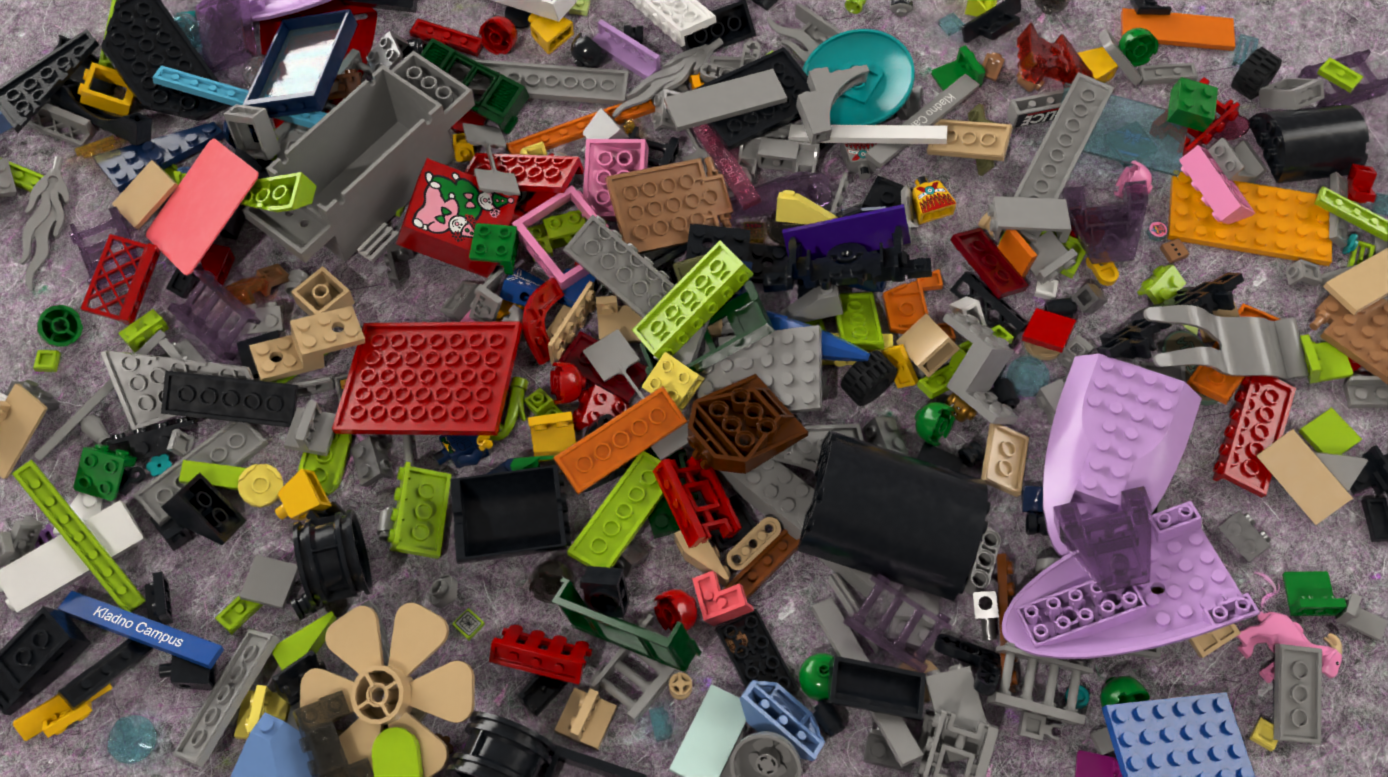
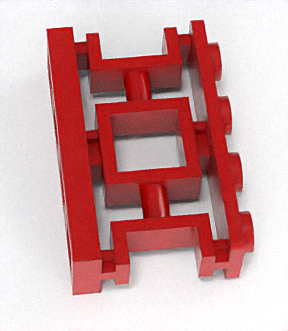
[1149,77,1240,156]
[653,457,742,548]

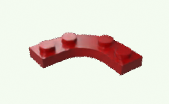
[522,277,564,365]

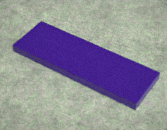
[782,204,911,260]

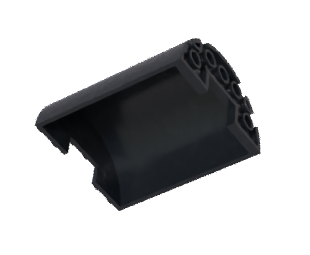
[797,431,991,601]

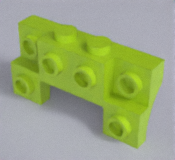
[527,210,607,261]

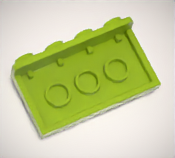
[387,461,452,559]

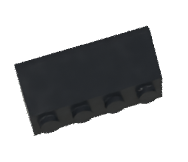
[680,0,756,52]

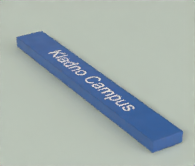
[57,590,224,669]

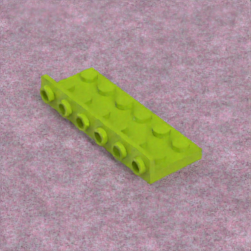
[632,241,753,360]

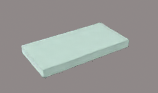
[669,684,746,777]

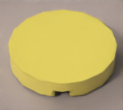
[238,464,284,508]

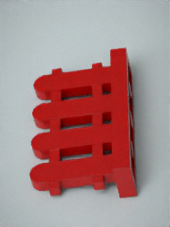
[489,624,592,685]

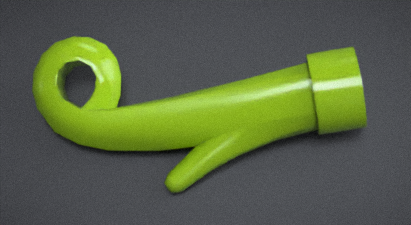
[490,377,529,441]

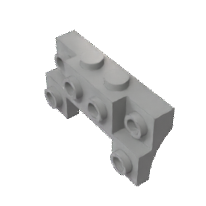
[737,137,820,186]

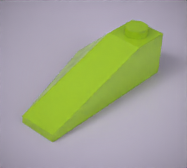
[240,172,317,212]

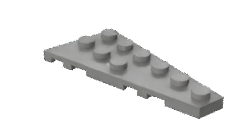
[743,424,864,471]

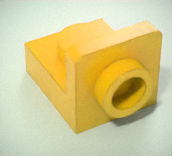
[453,133,475,162]

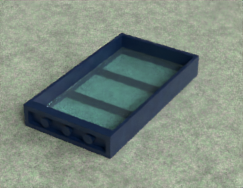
[243,9,358,118]

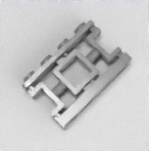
[918,708,999,777]

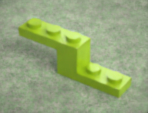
[917,325,1014,399]

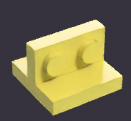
[234,685,291,740]

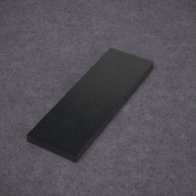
[161,371,299,427]

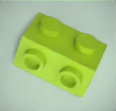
[1137,264,1186,305]

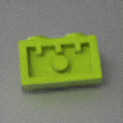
[118,309,170,353]

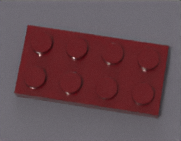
[950,228,1029,299]
[558,331,648,405]

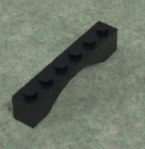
[50,78,152,146]

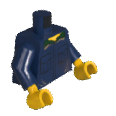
[433,435,493,469]

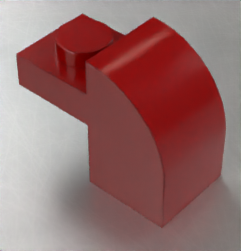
[1347,164,1377,204]

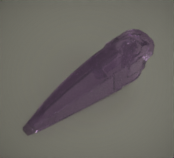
[718,171,833,219]

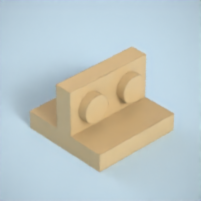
[554,687,617,751]

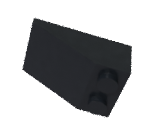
[161,473,247,545]

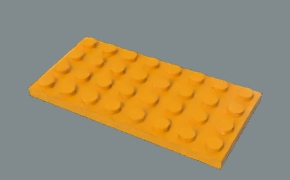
[1167,171,1332,266]

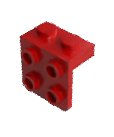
[572,385,630,431]

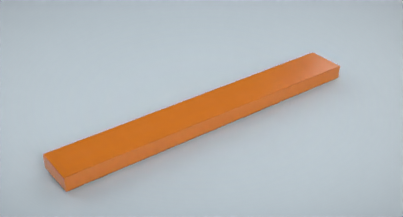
[506,99,655,154]

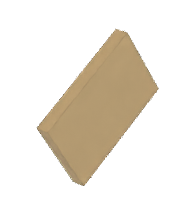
[112,160,178,230]
[981,423,1029,497]

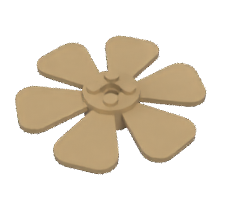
[300,603,475,777]

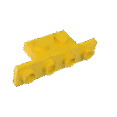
[13,683,112,741]

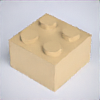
[291,266,355,316]

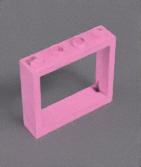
[512,185,609,291]

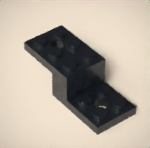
[685,224,788,283]

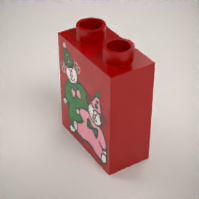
[396,158,524,278]

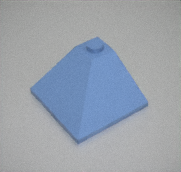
[230,712,331,777]

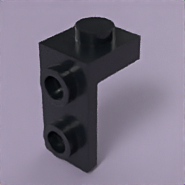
[150,517,193,551]

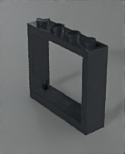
[544,745,647,777]

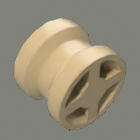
[669,672,692,700]

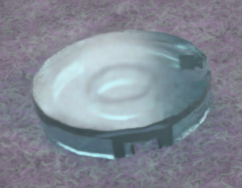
[1006,357,1050,397]

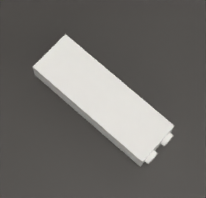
[0,500,147,613]

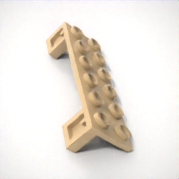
[596,295,723,343]

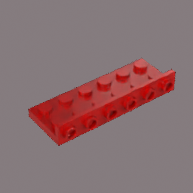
[464,153,584,193]
[1213,376,1296,498]

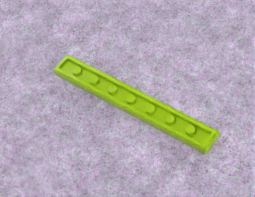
[11,459,146,612]

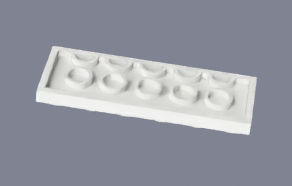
[627,0,716,47]

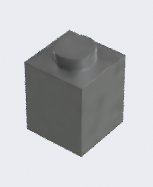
[1071,283,1108,314]

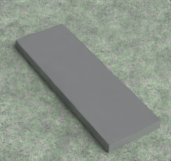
[664,69,787,132]
[133,421,269,527]
[173,629,279,768]

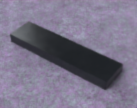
[58,639,153,711]

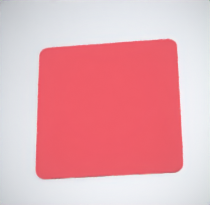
[146,139,259,275]

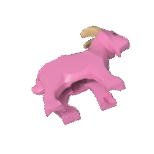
[1236,611,1342,683]

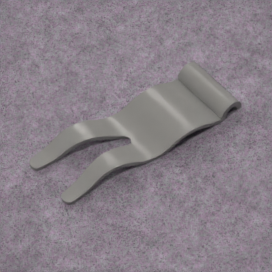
[1143,305,1309,380]

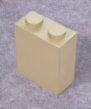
[896,313,960,378]

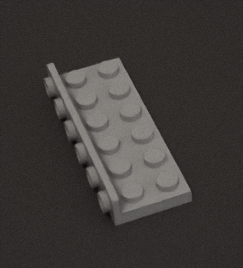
[563,214,677,319]

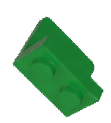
[931,45,985,91]
[73,444,137,501]

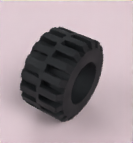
[1231,47,1282,100]
[840,350,897,406]

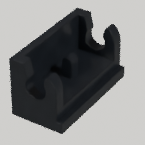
[272,650,327,706]
[518,674,569,717]

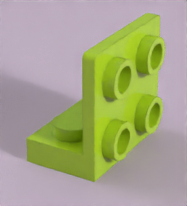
[1300,334,1353,384]

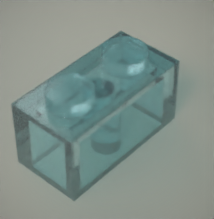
[649,707,673,742]

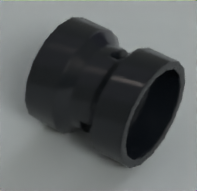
[624,25,643,44]
[1025,513,1049,536]

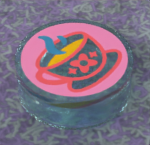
[1146,221,1168,241]

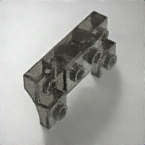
[293,690,374,777]

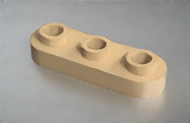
[725,517,781,570]

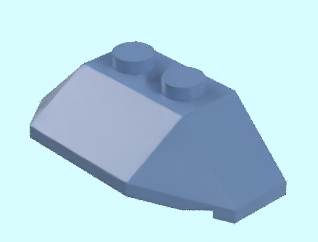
[739,680,825,761]

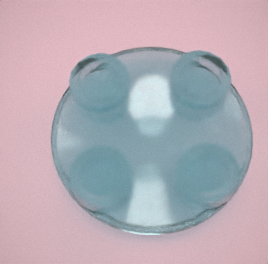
[107,715,157,764]

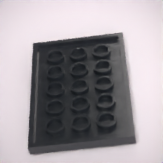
[693,47,810,151]

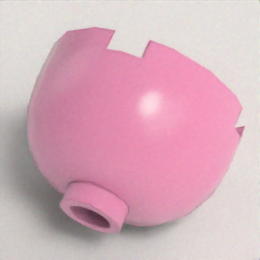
[1114,160,1153,201]

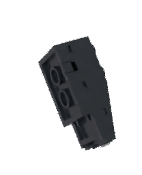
[0,606,91,716]

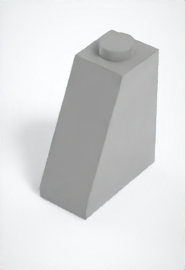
[1314,452,1368,492]

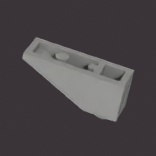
[780,284,843,323]

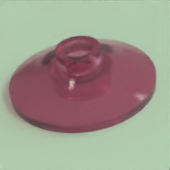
[1213,115,1250,141]

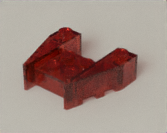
[1017,22,1094,89]

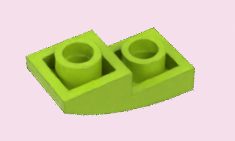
[524,388,563,416]

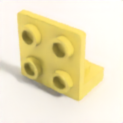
[642,352,705,413]

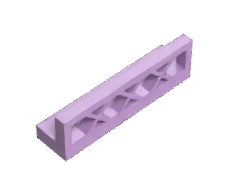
[592,19,660,79]

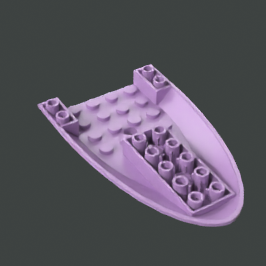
[1002,501,1260,659]

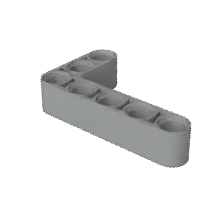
[964,528,1001,595]

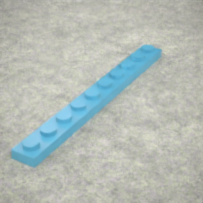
[153,66,328,128]

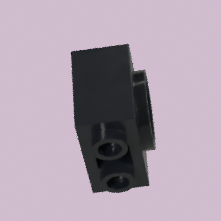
[580,566,630,618]

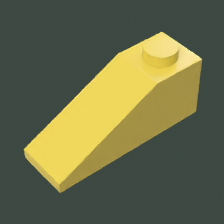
[776,190,838,224]

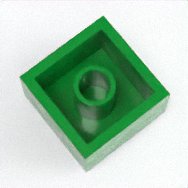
[1167,77,1218,132]

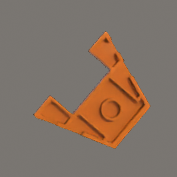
[882,270,956,342]

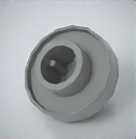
[429,574,458,608]

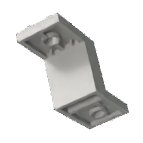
[943,312,1019,425]

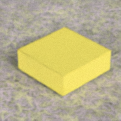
[1249,717,1278,751]

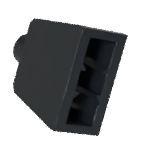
[158,640,216,690]

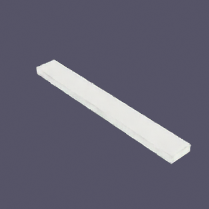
[789,124,948,144]

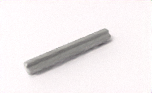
[828,573,885,653]

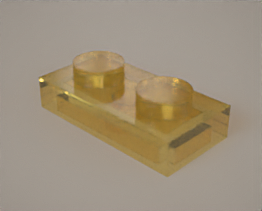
[74,135,118,159]

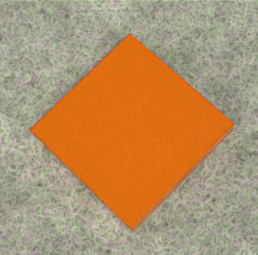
[998,229,1037,279]

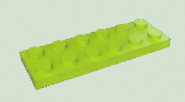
[567,451,664,568]

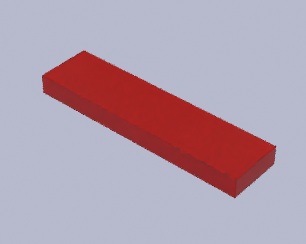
[409,18,484,57]

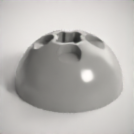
[730,731,802,777]

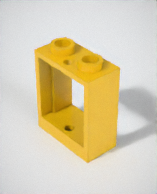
[78,62,135,116]

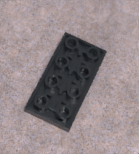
[715,609,799,695]

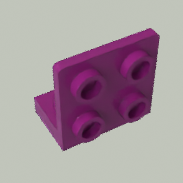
[1074,750,1122,777]

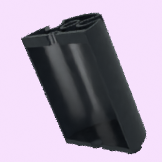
[1247,104,1369,183]
[450,465,571,564]

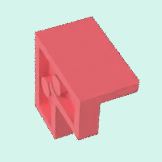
[692,570,754,626]

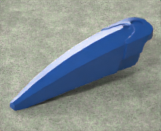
[766,311,870,361]

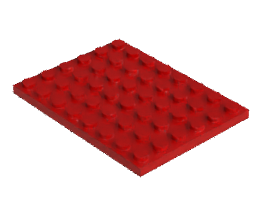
[332,321,523,436]

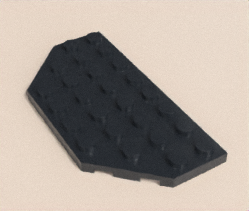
[101,0,231,121]

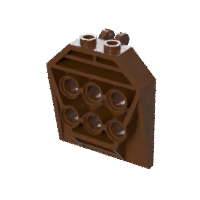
[687,374,808,474]

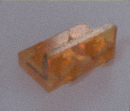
[223,275,268,306]

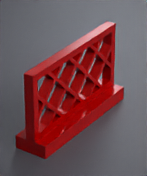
[80,234,161,325]

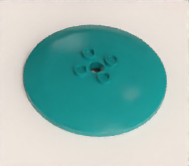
[802,29,915,125]

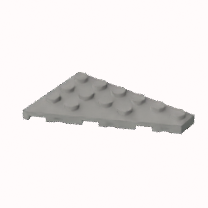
[100,350,254,431]

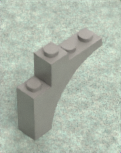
[796,64,869,144]

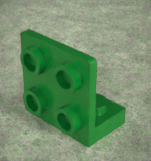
[469,223,519,275]
[1282,571,1347,616]

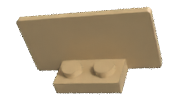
[546,281,596,364]
[0,384,48,479]

